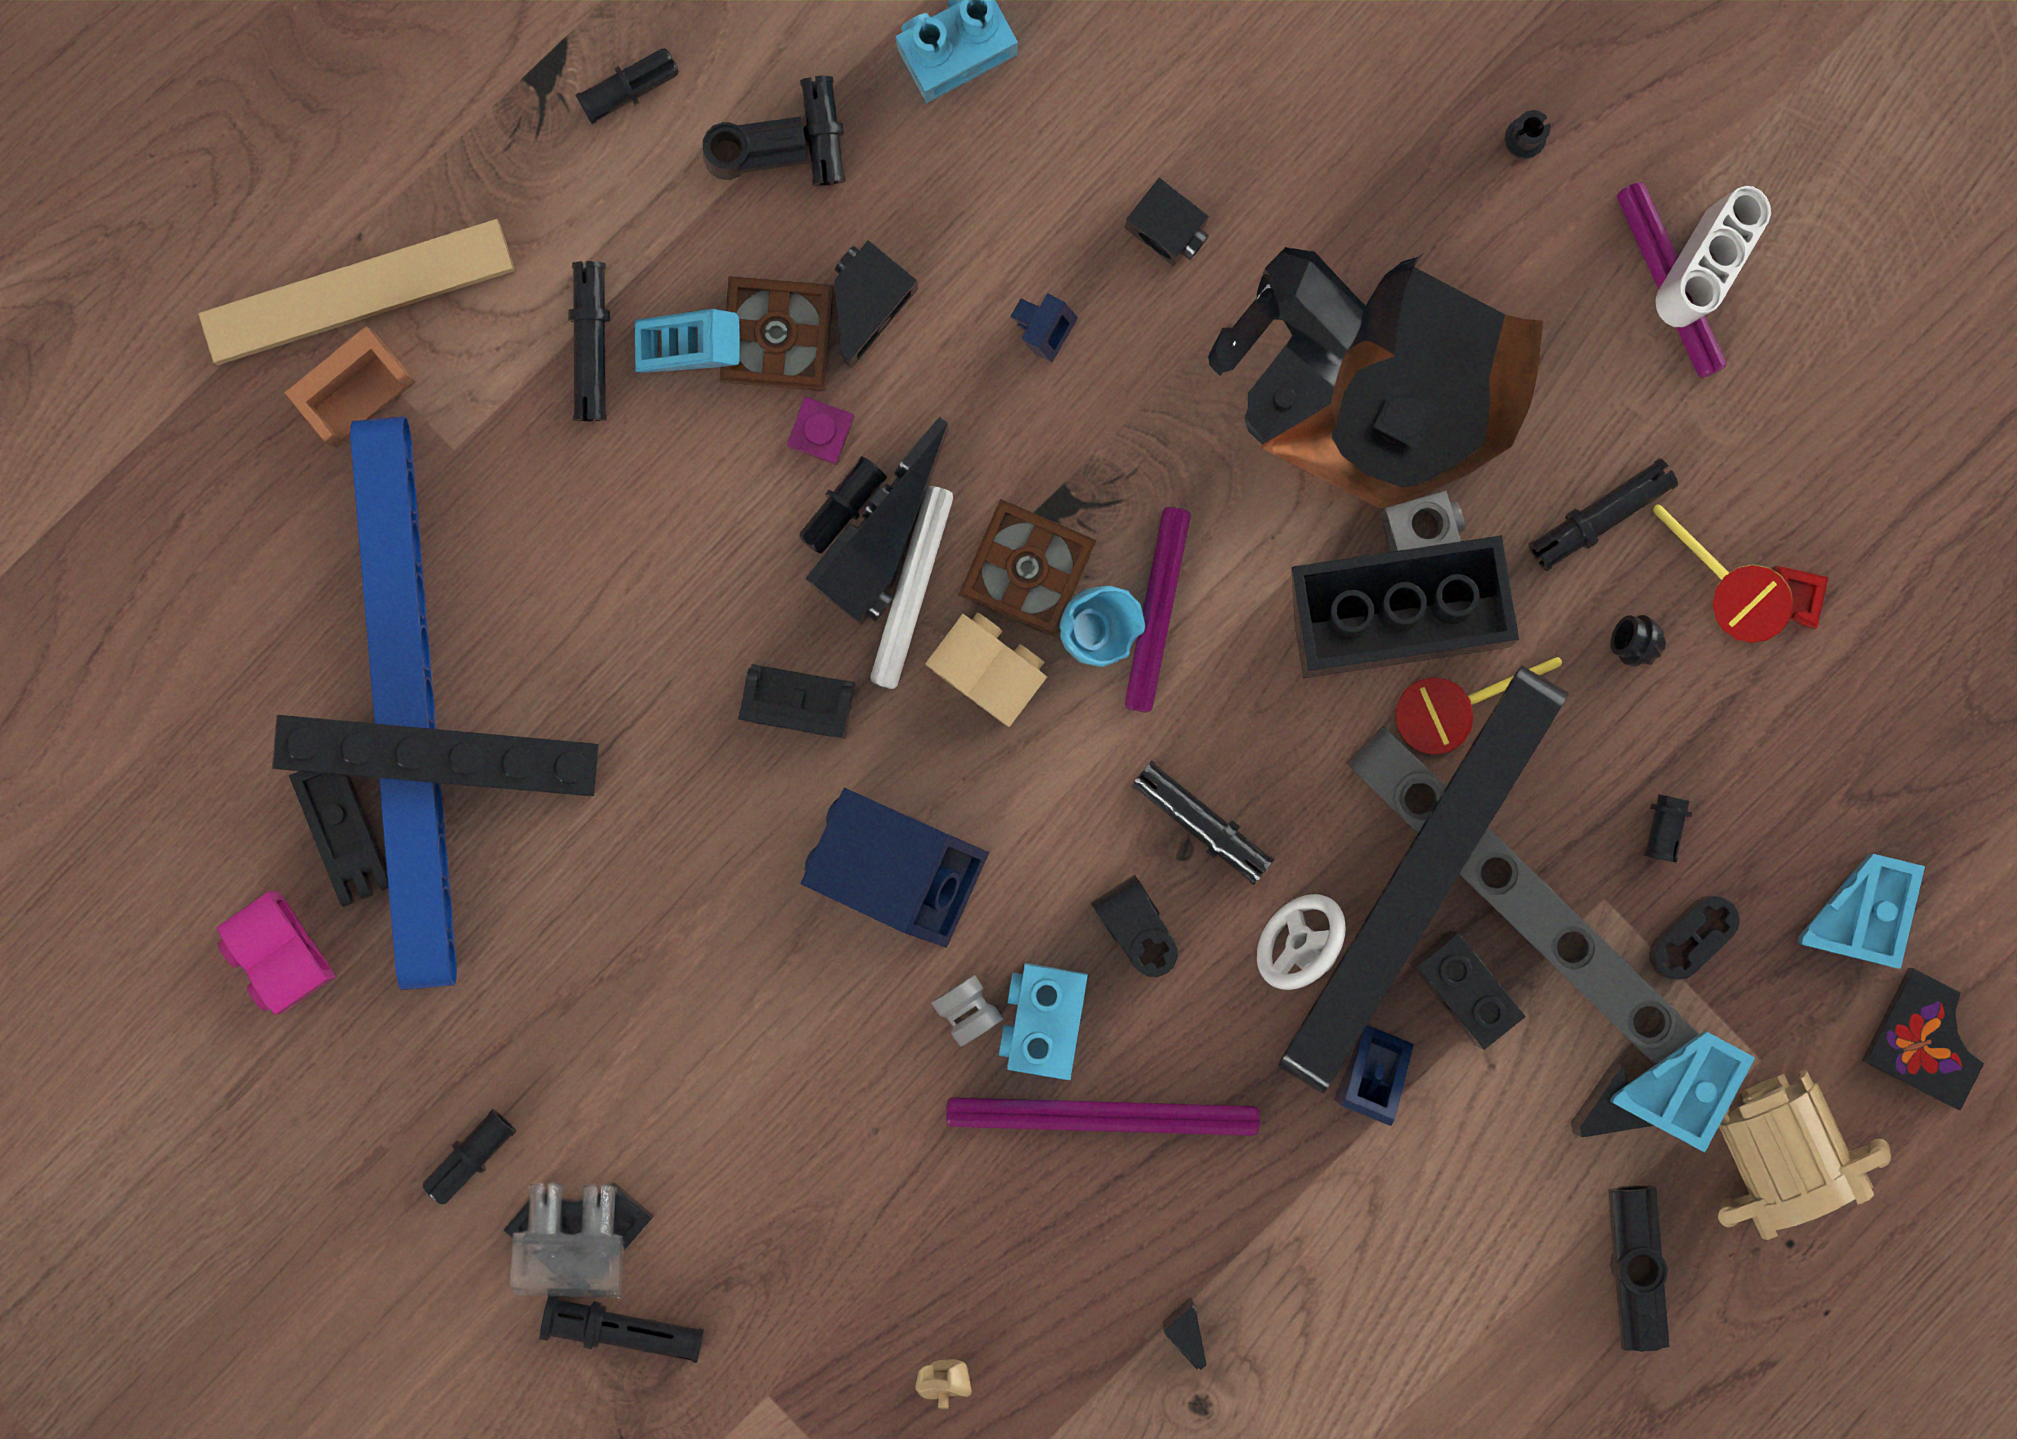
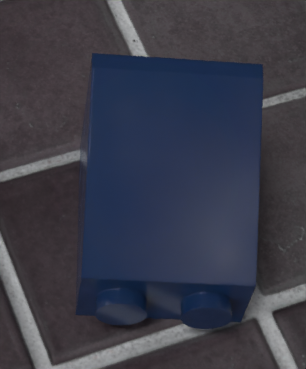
[800,788,990,948]

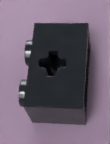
[1410,931,1526,1050]

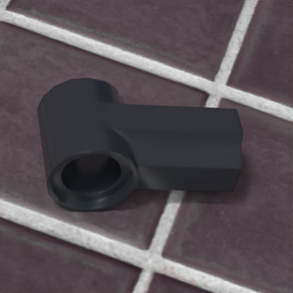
[702,116,808,180]

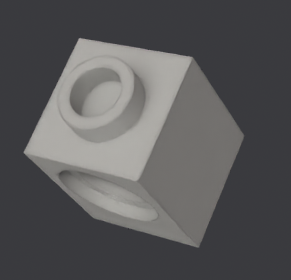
[1380,490,1465,552]

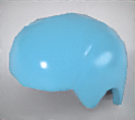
[1059,586,1145,667]

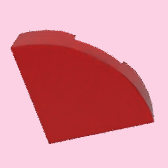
[1773,566,1829,629]

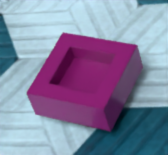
[787,397,855,465]

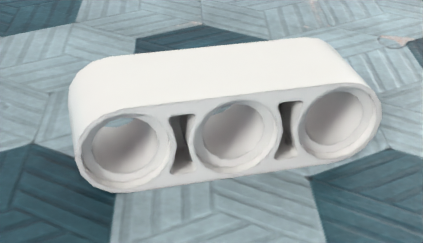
[1656,186,1771,327]

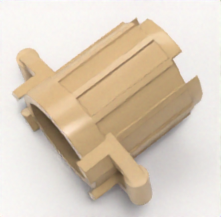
[1718,1070,1891,1240]

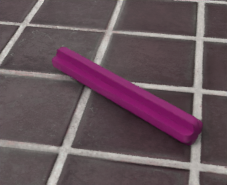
[1617,182,1726,378]
[1124,507,1191,713]

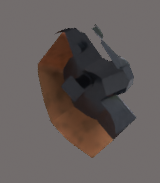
[1208,247,1543,509]

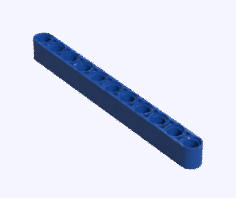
[350,416,457,990]

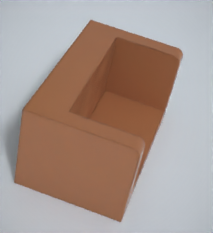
[284,326,416,447]

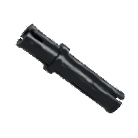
[568,261,610,422]
[1528,458,1678,571]
[1131,760,1275,885]

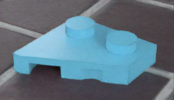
[1797,854,1925,969]
[1610,1031,1755,1152]

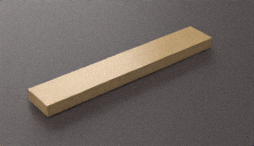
[198,219,515,365]

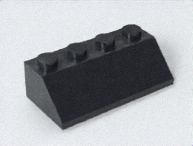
[1291,535,1519,679]

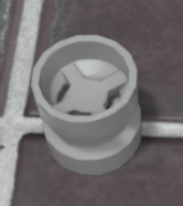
[931,974,1003,1047]

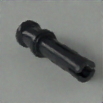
[539,1293,704,1363]

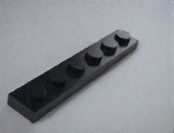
[271,715,599,797]

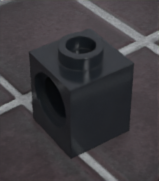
[1125,177,1209,266]

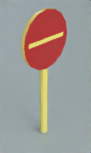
[1652,504,1793,643]
[1395,657,1562,755]

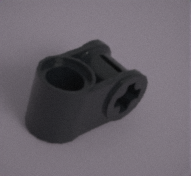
[1091,875,1178,977]

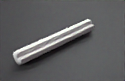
[870,486,953,689]

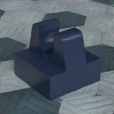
[1010,293,1078,363]

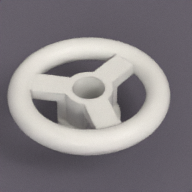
[1257,894,1346,990]

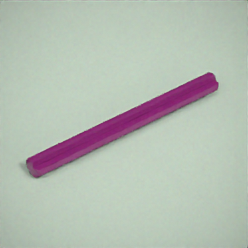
[946,1097,1260,1136]

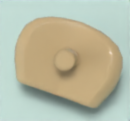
[915,1359,972,1409]

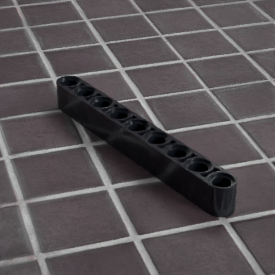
[1278,665,1569,1094]

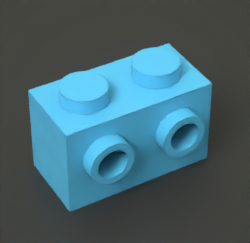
[999,963,1088,1080]

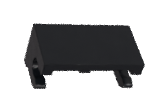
[738,664,855,739]

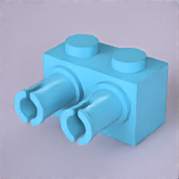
[895,0,1018,103]

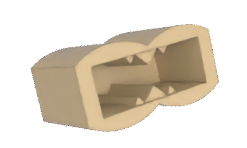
[925,612,1047,728]

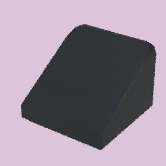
[1162,1298,1207,1370]

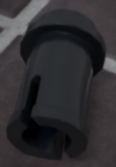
[1504,110,1551,159]
[1644,794,1692,863]

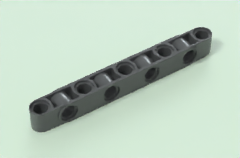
[1346,726,1699,1065]

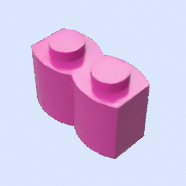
[216,891,336,1015]

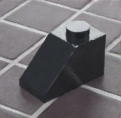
[835,240,918,368]

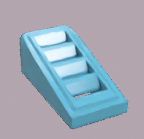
[635,309,740,373]

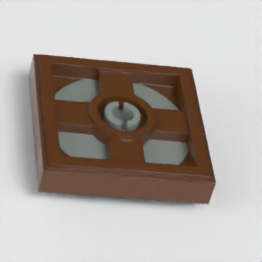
[719,276,834,391]
[958,499,1096,638]

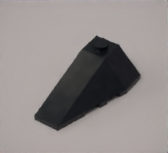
[806,417,948,625]

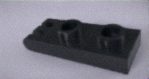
[289,771,389,907]

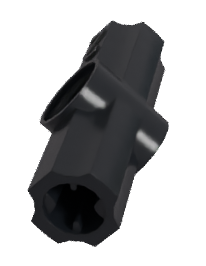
[1608,1185,1670,1352]

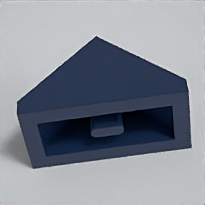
[1334,1025,1414,1126]

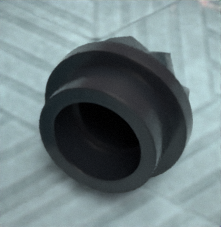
[1610,615,1666,667]

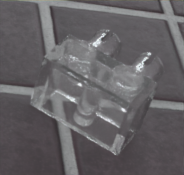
[510,1183,625,1298]

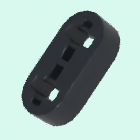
[1649,896,1740,980]

